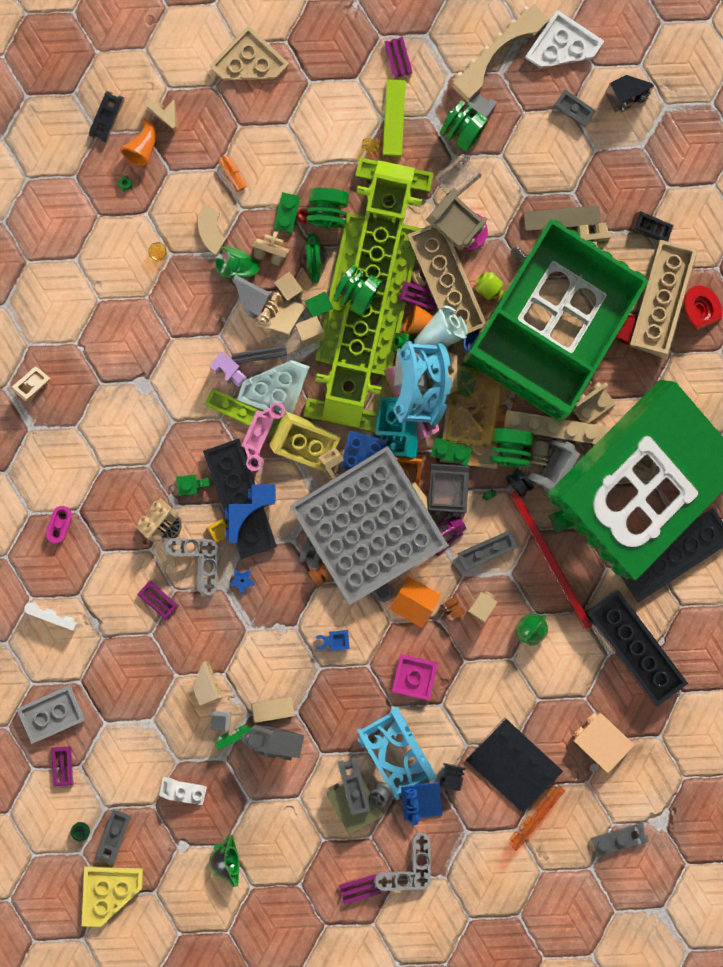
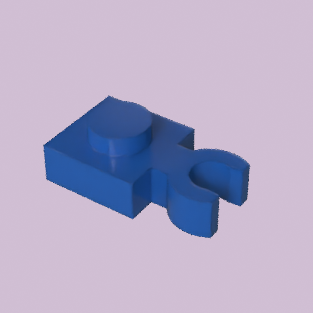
[316,630,350,651]

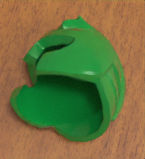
[215,247,259,279]
[516,614,548,646]

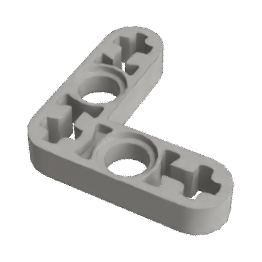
[162,538,218,595]
[374,832,431,891]

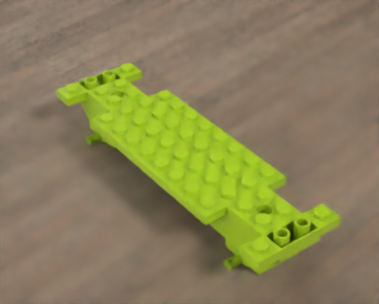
[303,157,434,432]

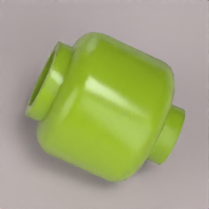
[475,272,503,300]

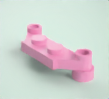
[241,403,285,471]

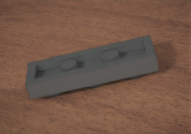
[457,530,518,571]

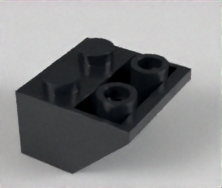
[605,75,654,113]

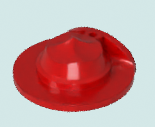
[683,285,723,330]

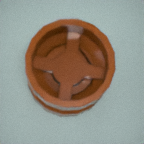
[308,564,334,588]
[440,596,465,622]

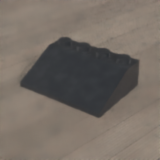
[465,717,563,813]

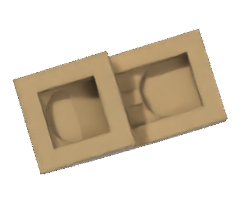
[251,697,295,723]

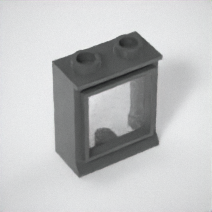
[428,464,470,517]

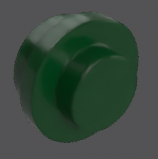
[71,822,90,841]

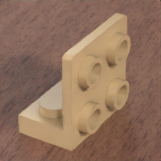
[572,382,615,423]

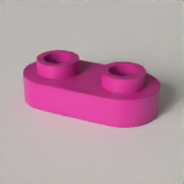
[46,506,72,543]

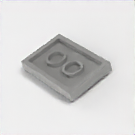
[17,685,86,744]

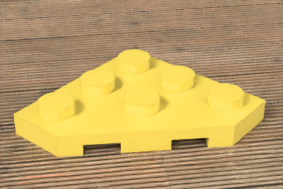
[82,866,143,927]

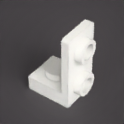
[159,776,207,805]

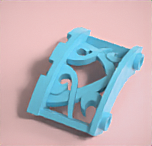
[393,341,451,425]
[357,707,437,800]

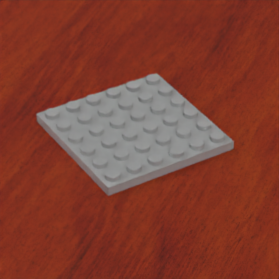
[290,446,449,606]

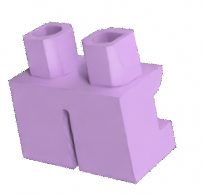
[209,351,246,387]

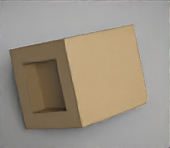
[274,271,303,301]
[296,316,325,348]
[319,448,344,480]

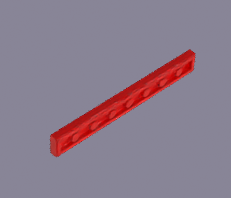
[509,491,592,629]

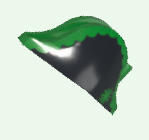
[299,233,328,283]
[209,835,240,887]

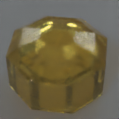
[362,138,380,153]
[148,242,167,262]

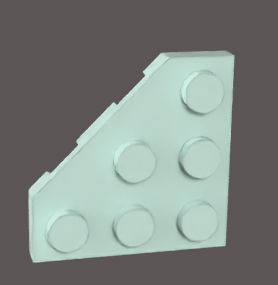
[237,360,309,414]

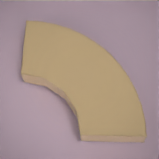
[198,203,226,256]

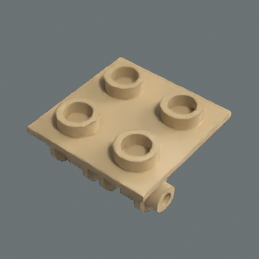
[255,291,306,335]
[136,498,179,543]

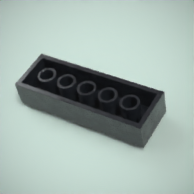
[585,590,688,707]

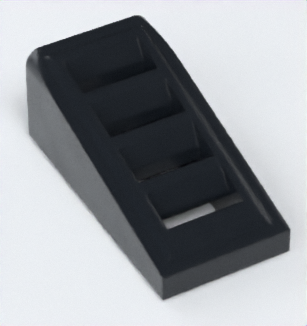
[629,211,674,241]

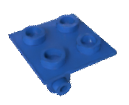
[340,431,387,469]
[401,782,443,825]

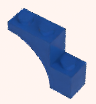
[225,484,276,544]

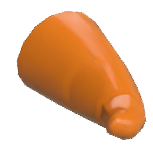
[120,118,156,166]
[403,305,434,334]

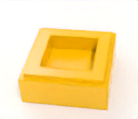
[206,518,229,544]

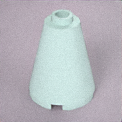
[414,306,468,347]

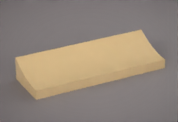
[407,225,486,334]
[630,240,697,360]

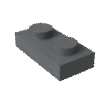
[554,90,596,128]

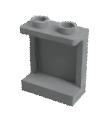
[526,439,580,491]

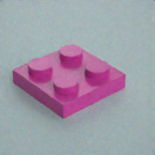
[392,654,438,700]

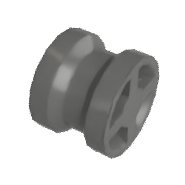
[369,782,393,807]

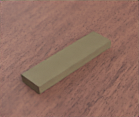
[523,205,601,232]

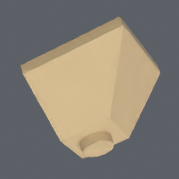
[191,660,223,705]

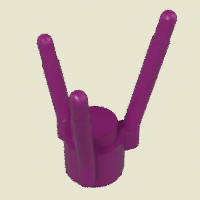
[436,516,467,556]

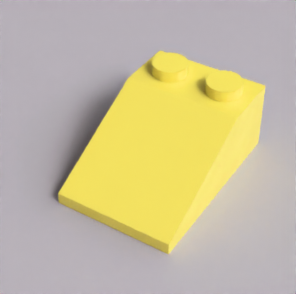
[269,411,341,471]

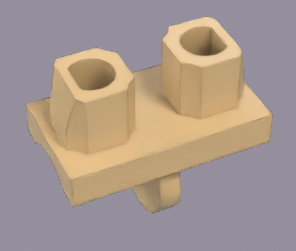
[577,222,612,249]
[253,232,290,266]

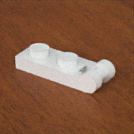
[24,603,79,631]

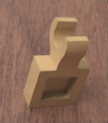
[161,539,177,572]

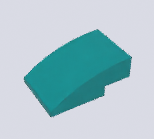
[375,397,418,458]

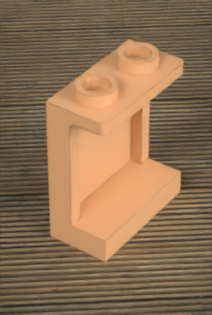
[573,712,634,773]

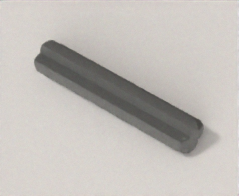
[232,346,287,364]

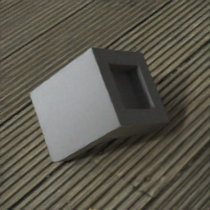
[467,94,497,118]
[210,710,232,732]

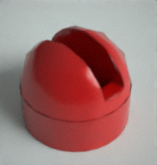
[297,208,310,224]

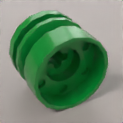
[439,101,489,152]
[306,187,349,229]
[333,265,382,317]
[490,428,534,468]

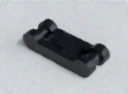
[89,91,125,143]

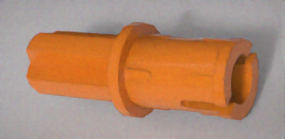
[219,155,247,192]

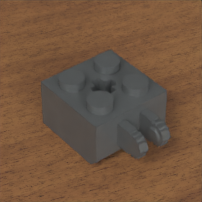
[241,725,304,760]

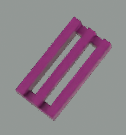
[384,36,413,79]
[397,281,435,311]
[137,580,179,620]
[51,746,74,787]
[339,874,381,904]

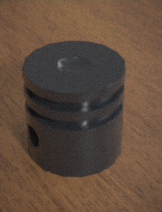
[439,763,466,791]

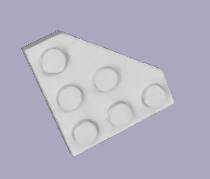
[525,10,604,68]

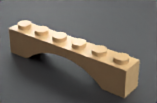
[453,3,550,103]
[503,410,612,446]

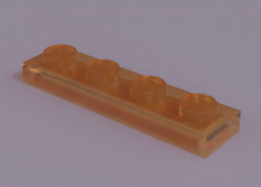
[509,785,565,851]

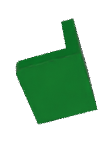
[304,291,333,319]

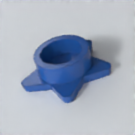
[230,570,255,594]

